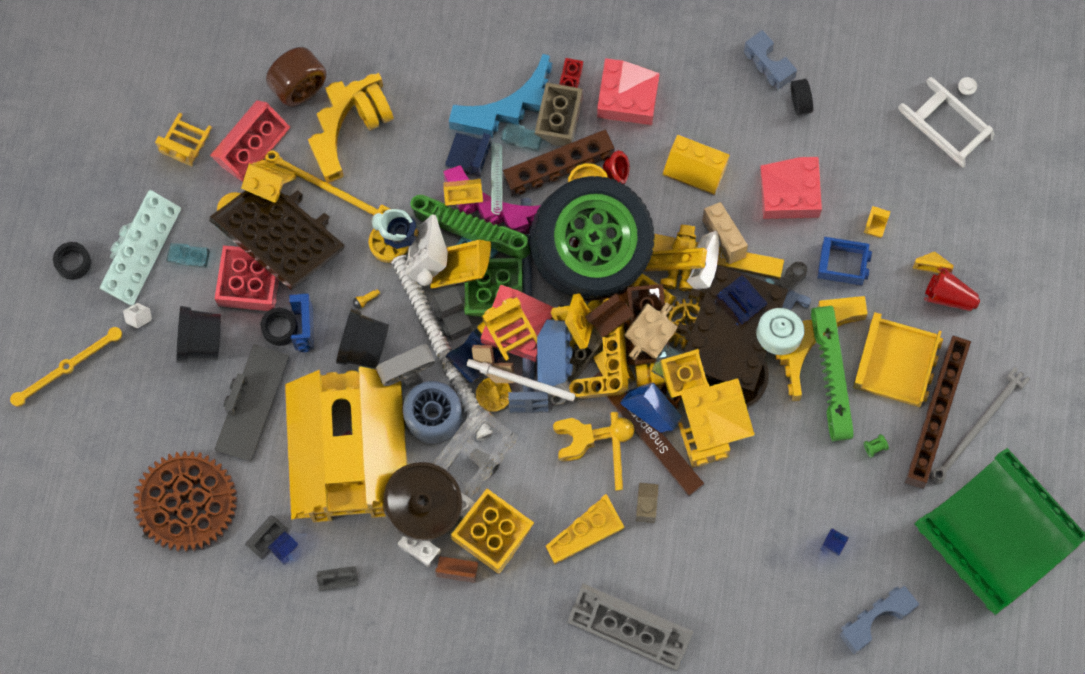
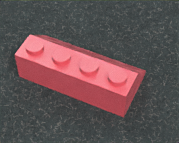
[210,100,290,182]

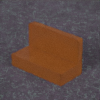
[435,556,479,583]

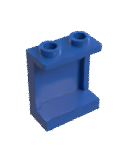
[289,294,315,353]

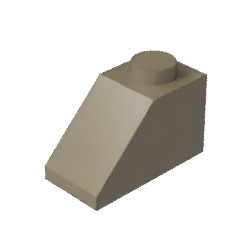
[636,483,659,523]

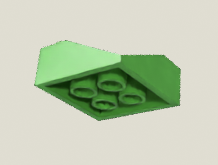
[465,258,522,317]

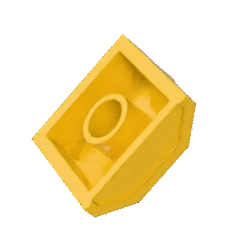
[660,349,709,398]

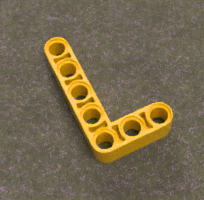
[569,299,628,399]

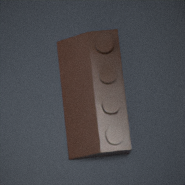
[619,284,670,365]

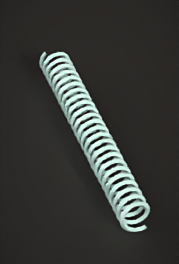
[491,142,503,215]

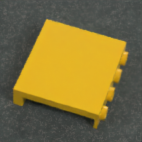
[853,312,943,407]

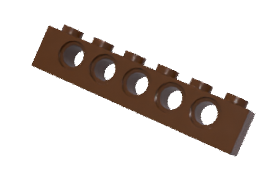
[502,129,615,196]

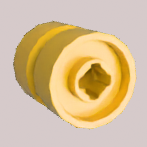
[635,362,665,387]

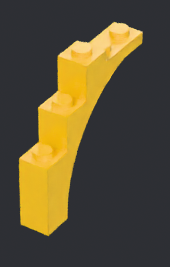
[308,73,383,183]
[775,296,868,401]

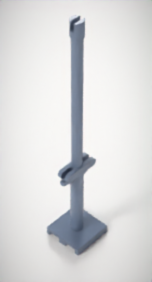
[508,198,548,413]

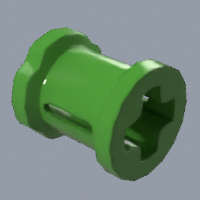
[863,434,889,458]

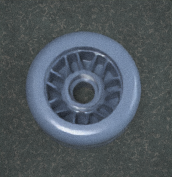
[403,381,462,444]

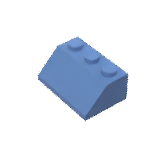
[537,320,573,386]

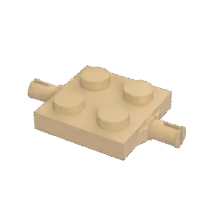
[624,303,678,360]

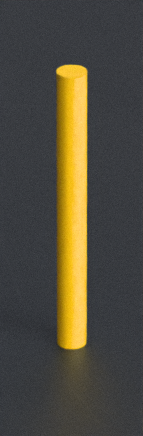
[611,412,623,491]

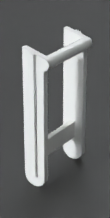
[898,77,995,168]

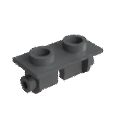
[316,566,358,591]

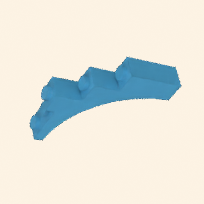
[449,54,553,138]

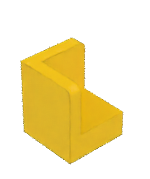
[864,206,890,238]

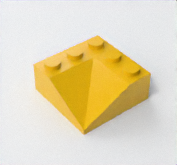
[681,378,755,452]
[451,489,534,574]

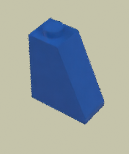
[620,383,682,433]

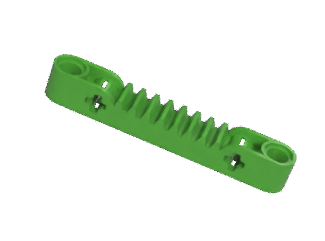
[410,195,531,259]
[811,306,854,442]

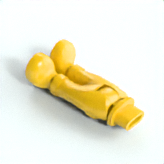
[660,224,696,292]

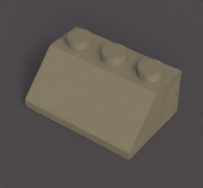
[535,82,583,146]

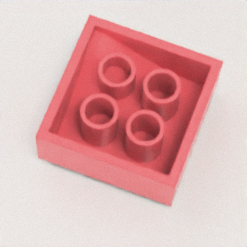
[597,58,660,125]
[760,157,822,219]
[215,245,279,311]
[481,285,554,362]

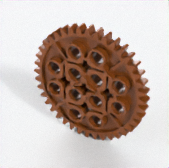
[133,451,238,553]

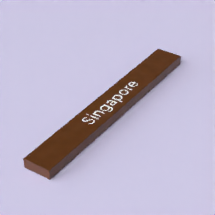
[593,371,704,496]

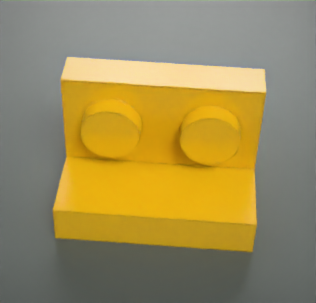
[551,294,594,349]

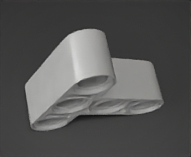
[376,344,435,388]

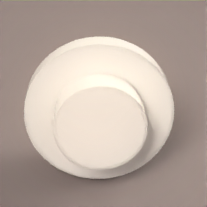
[958,77,977,95]

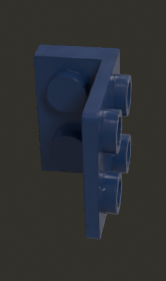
[445,133,492,177]
[445,329,503,383]

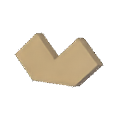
[472,345,515,383]

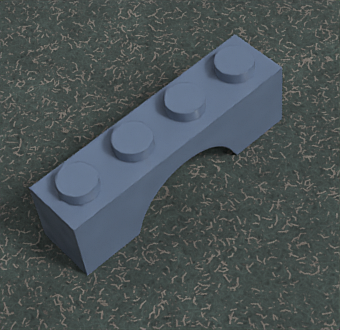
[839,585,920,655]

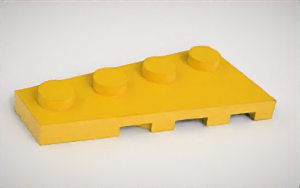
[546,494,625,564]

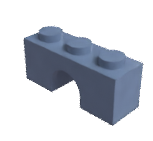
[744,30,797,90]

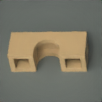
[702,202,748,264]

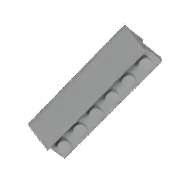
[568,583,694,670]

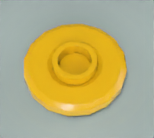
[476,378,511,412]

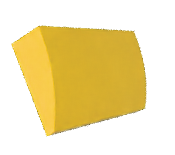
[430,240,491,289]

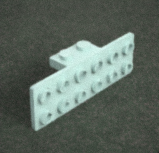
[99,190,181,306]

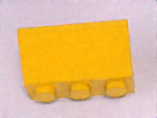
[662,134,730,195]

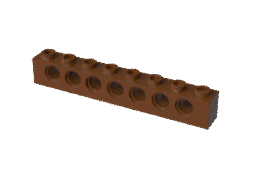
[905,335,971,489]

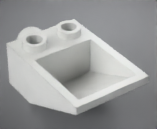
[405,214,448,286]

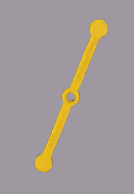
[10,327,123,407]

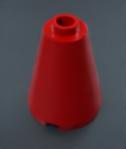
[924,266,980,311]

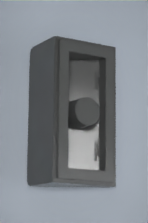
[245,515,288,559]

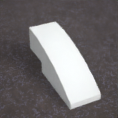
[687,231,719,290]

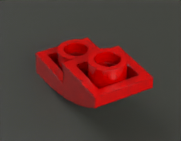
[559,58,584,88]

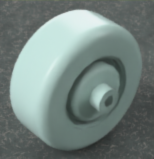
[756,308,804,355]

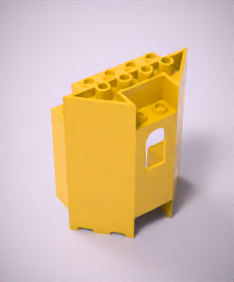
[285,366,408,523]

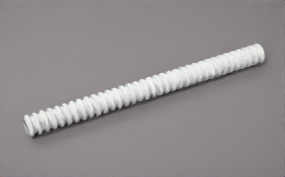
[391,255,493,440]

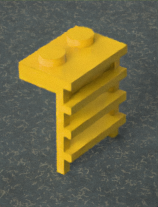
[155,112,212,166]
[241,160,297,203]
[483,297,537,361]
[678,422,731,468]

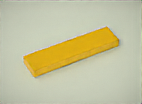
[643,248,707,272]

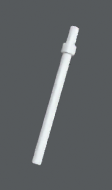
[467,359,575,401]

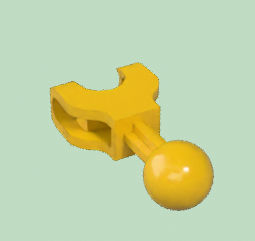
[553,418,634,461]

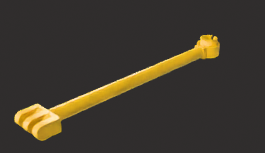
[265,150,390,216]

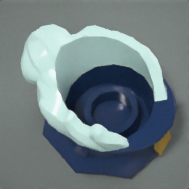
[372,209,419,249]

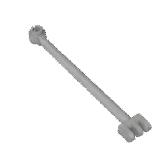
[930,367,1030,484]

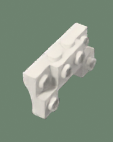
[397,492,476,568]

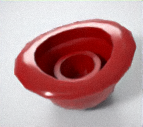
[603,150,630,184]

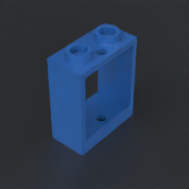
[817,237,872,286]

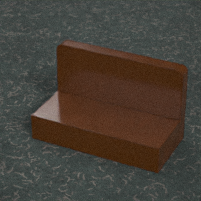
[585,294,634,337]

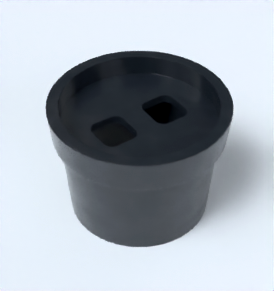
[176,306,221,363]
[336,308,389,369]

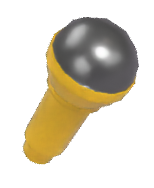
[353,289,380,309]

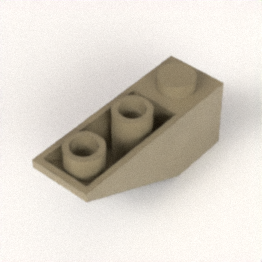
[567,326,603,382]

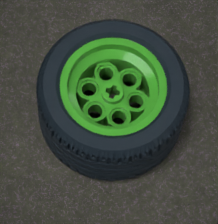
[530,176,655,299]

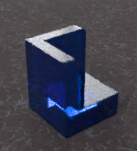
[820,528,849,556]
[268,531,298,565]

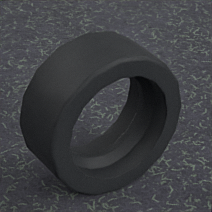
[790,78,813,115]
[53,242,91,280]
[260,307,298,346]

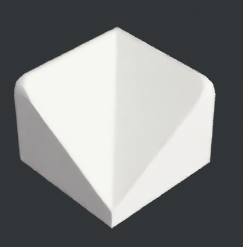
[123,303,152,328]

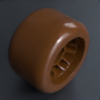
[266,47,327,107]

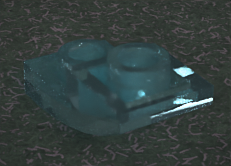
[166,243,210,268]

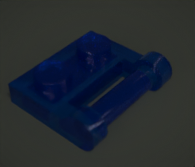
[717,275,768,325]

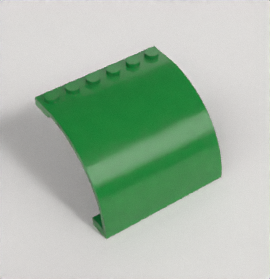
[914,448,1085,615]

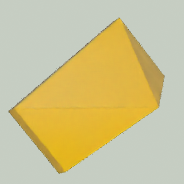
[913,251,954,273]

